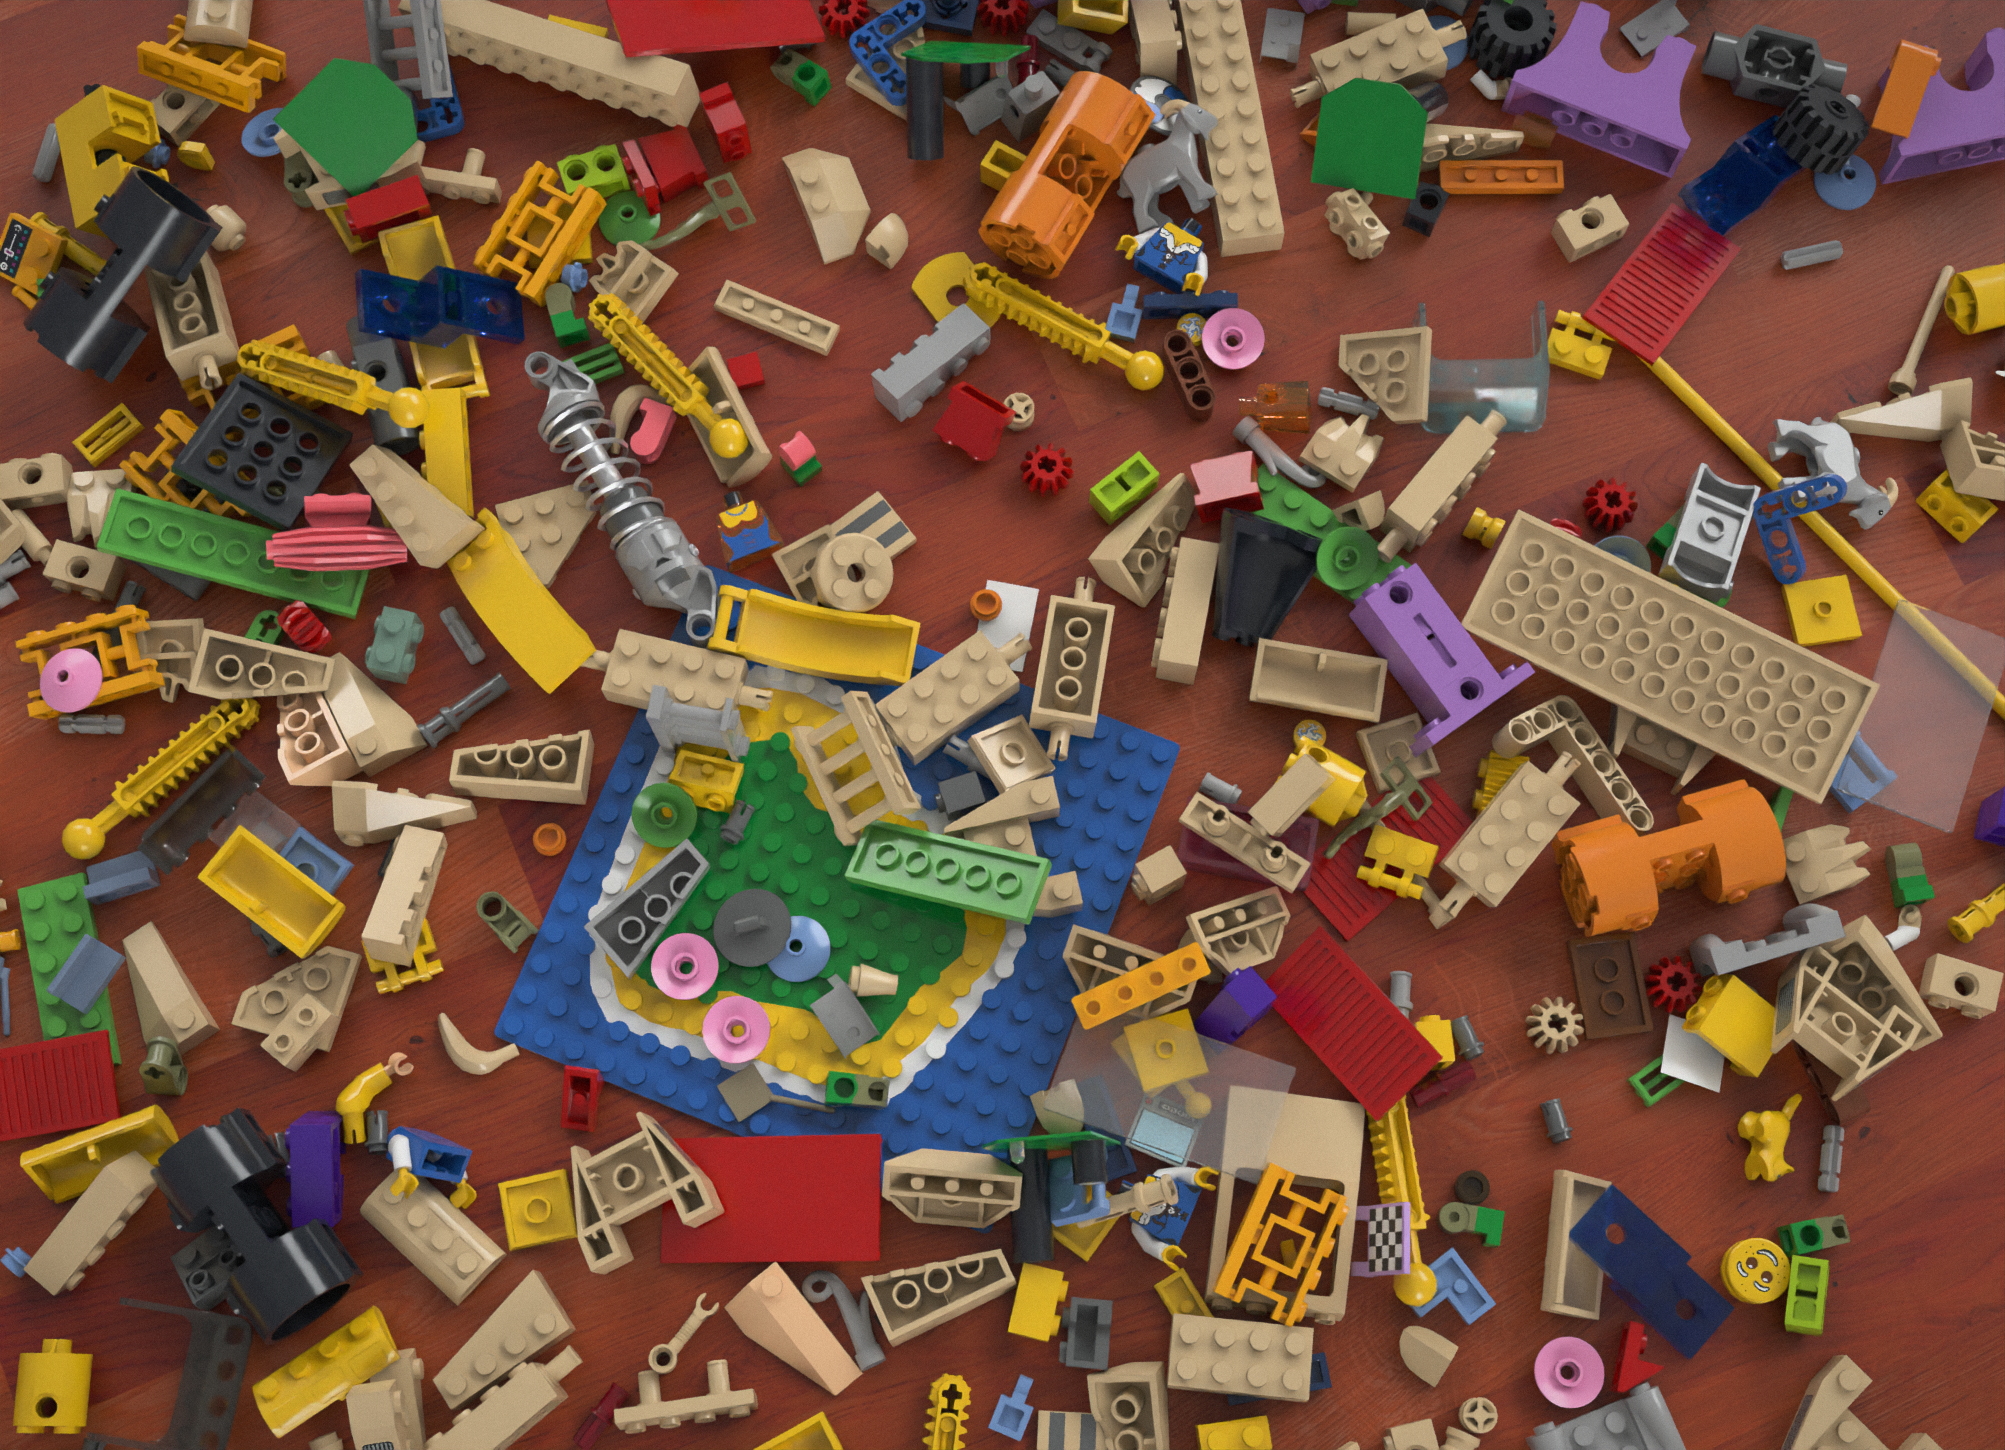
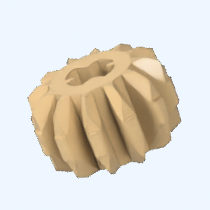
[1525,997,1584,1054]

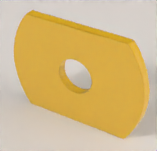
[911,252,1002,328]

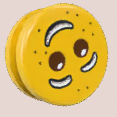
[1720,1238,1791,1304]

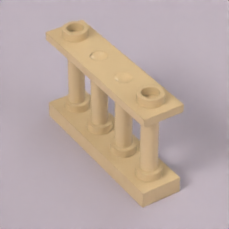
[791,691,921,846]

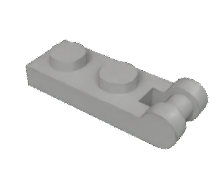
[1026,9,1113,73]

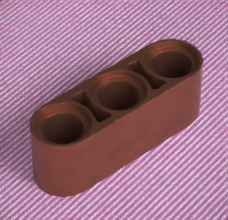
[1162,329,1216,422]
[1792,1039,1870,1126]

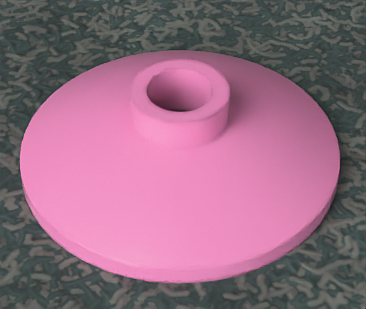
[1202,308,1265,370]
[40,648,103,713]
[651,933,719,1000]
[703,996,770,1064]
[1534,1337,1604,1408]

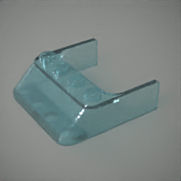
[1413,301,1550,433]

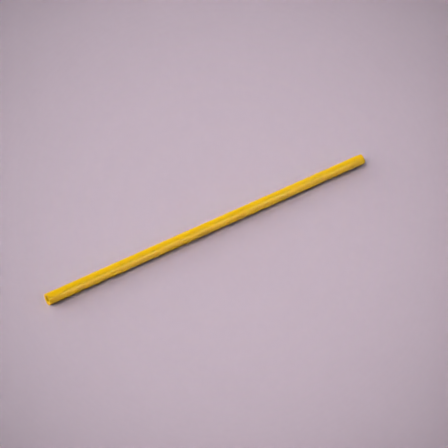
[1636,355,2005,720]

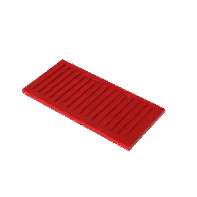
[1582,203,1741,366]
[1297,777,1473,942]
[1265,926,1443,1121]
[0,1030,121,1142]

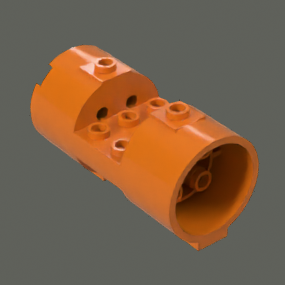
[978,71,1155,279]
[1552,779,1786,937]

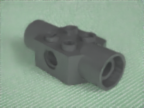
[1701,24,1847,108]
[346,312,420,456]

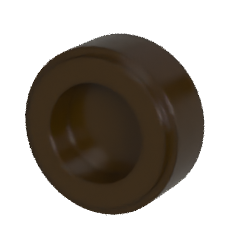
[1454,1170,1490,1205]

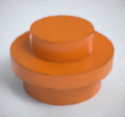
[970,589,1002,621]
[533,823,566,856]

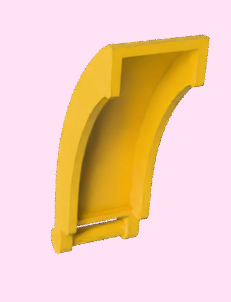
[378,215,490,399]
[446,508,596,694]
[707,585,920,686]

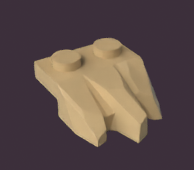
[589,240,679,324]
[1299,414,1384,493]
[67,469,137,548]
[772,524,856,610]
[134,618,204,703]
[1783,824,1872,905]

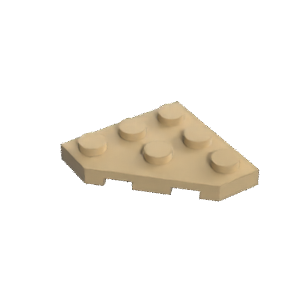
[846,17,925,121]
[1339,326,1432,424]
[495,480,597,588]
[231,946,362,1052]

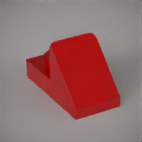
[561,1065,605,1132]
[1610,1321,1665,1393]

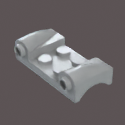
[1658,463,1761,603]
[1689,903,1846,977]
[1525,1382,1686,1450]

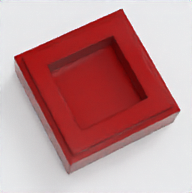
[727,352,765,391]

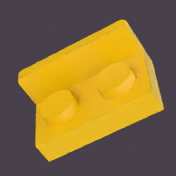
[1916,468,1998,543]
[669,750,744,813]

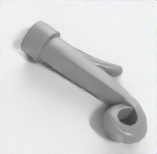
[1232,416,1326,488]
[802,1270,886,1371]

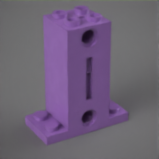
[1348,563,1535,758]

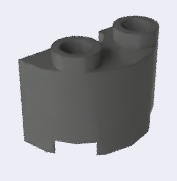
[1059,1297,1113,1370]

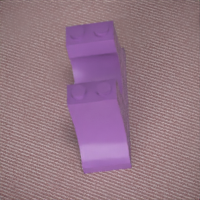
[1501,1,1696,178]
[1878,28,2005,185]

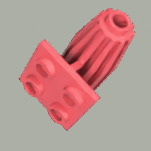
[266,493,407,571]

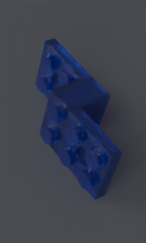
[1677,114,1807,236]
[355,265,525,348]
[1569,1184,1735,1360]

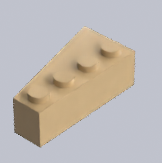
[349,445,485,569]
[361,825,448,967]
[861,1249,1018,1347]
[433,1270,577,1410]

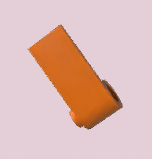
[1871,39,1942,139]

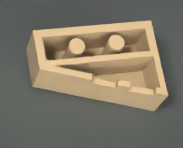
[1128,0,1182,86]
[1940,420,2005,501]

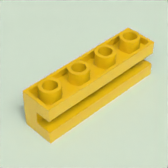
[419,388,474,518]

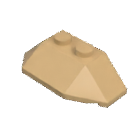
[782,148,871,264]
[1186,886,1290,976]
[1062,924,1197,1021]
[882,1148,1023,1228]

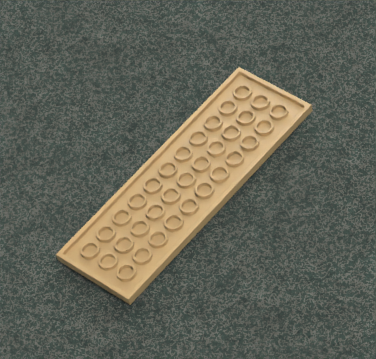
[1461,510,1880,804]

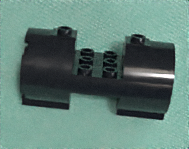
[23,166,222,383]
[150,1108,364,1345]

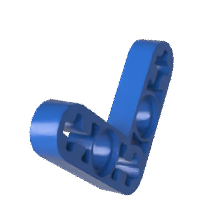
[849,0,926,106]
[417,61,465,143]
[1753,474,1847,584]

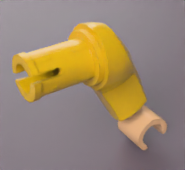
[336,1052,414,1144]

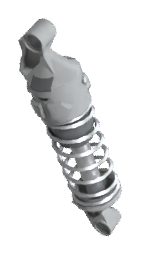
[524,351,721,650]

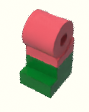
[778,431,822,487]

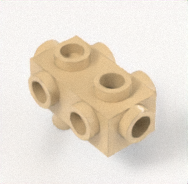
[1324,188,1390,260]

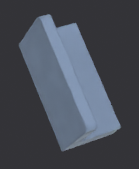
[83,848,161,905]
[47,934,126,1014]

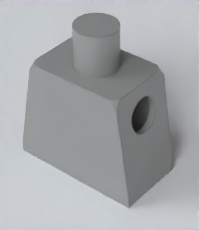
[1001,71,1061,143]

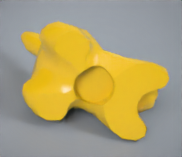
[1738,1094,1802,1182]

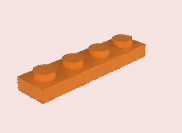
[1438,160,1564,194]

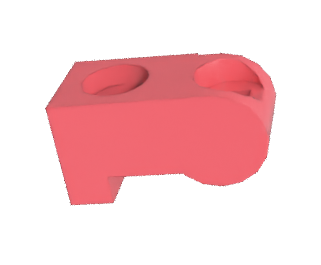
[630,397,677,465]

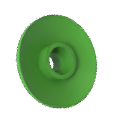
[599,191,661,246]
[1316,527,1379,590]
[631,783,697,848]

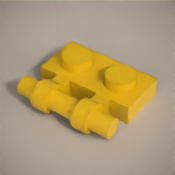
[1541,310,1615,380]
[1357,824,1440,900]
[361,918,444,995]

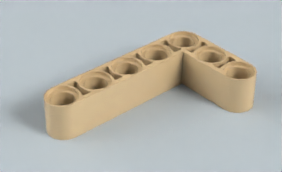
[1492,695,1654,837]

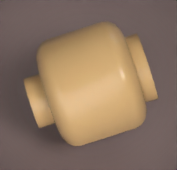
[206,205,246,252]

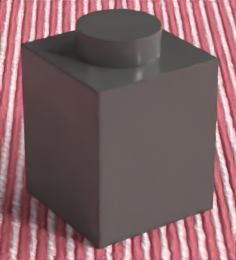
[934,771,986,821]

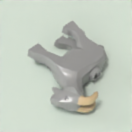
[1117,99,1218,234]
[1767,417,1898,530]

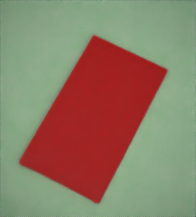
[605,0,825,58]
[660,1134,883,1264]

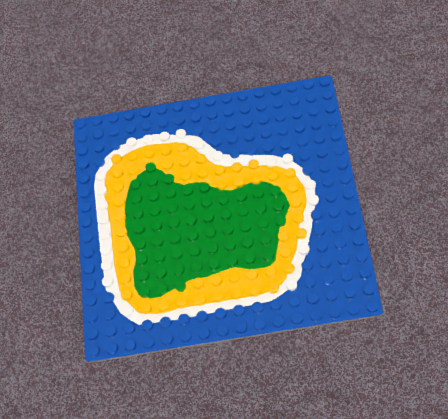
[494,565,1180,1234]

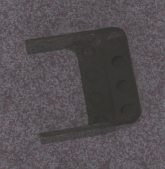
[137,744,266,875]
[85,1297,253,1450]

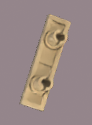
[410,140,502,204]
[1178,792,1311,893]
[614,1360,758,1434]

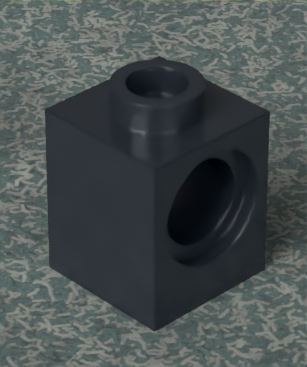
[1402,181,1450,237]

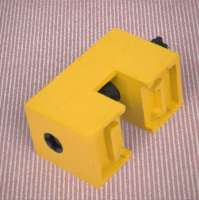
[54,83,169,239]

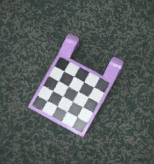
[1351,1202,1410,1277]

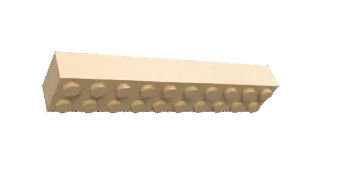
[398,0,700,127]
[1174,0,1285,257]

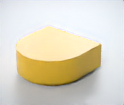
[177,141,215,171]

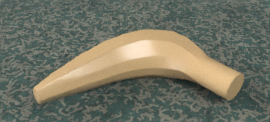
[609,384,668,454]
[438,1013,520,1075]

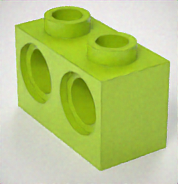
[557,144,630,198]
[1089,451,1160,526]
[1785,1255,1829,1337]

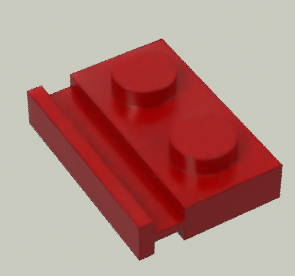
[621,139,661,216]

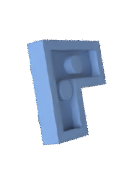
[1409,1248,1496,1325]

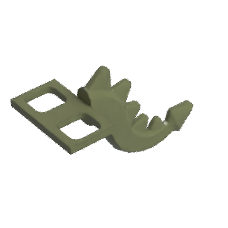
[638,172,756,250]
[1322,756,1433,859]

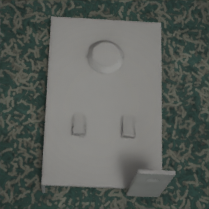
[1619,0,1690,59]
[1259,8,1305,68]
[943,71,1013,136]
[810,974,880,1059]

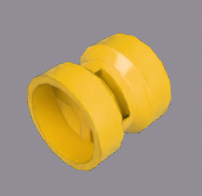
[1462,507,1506,549]

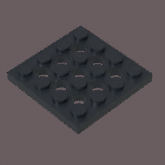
[171,373,353,532]

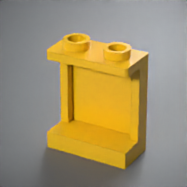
[1682,974,1775,1077]

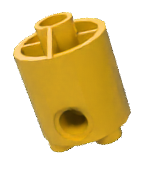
[1944,263,2005,335]
[1275,735,1368,828]
[13,1339,93,1434]

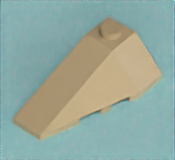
[1088,473,1197,607]
[188,628,336,700]
[332,780,477,847]
[1820,915,1943,1052]
[122,921,220,1056]
[1087,1361,1170,1450]

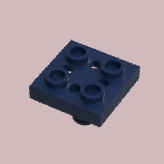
[914,0,980,37]

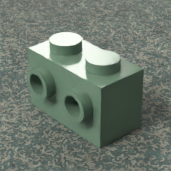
[365,606,424,684]

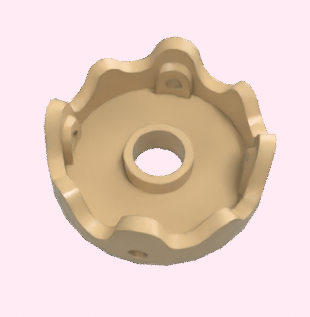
[810,533,894,613]

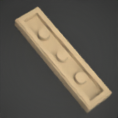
[714,280,840,356]

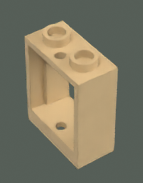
[1248,753,1336,837]

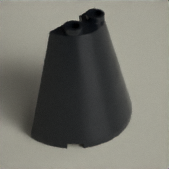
[1211,507,1323,647]

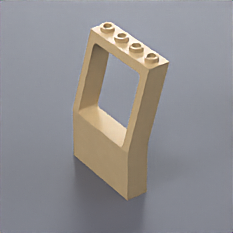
[1204,1086,1365,1325]

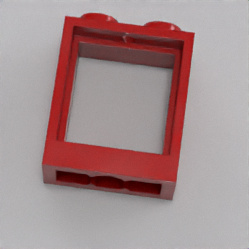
[343,175,432,244]

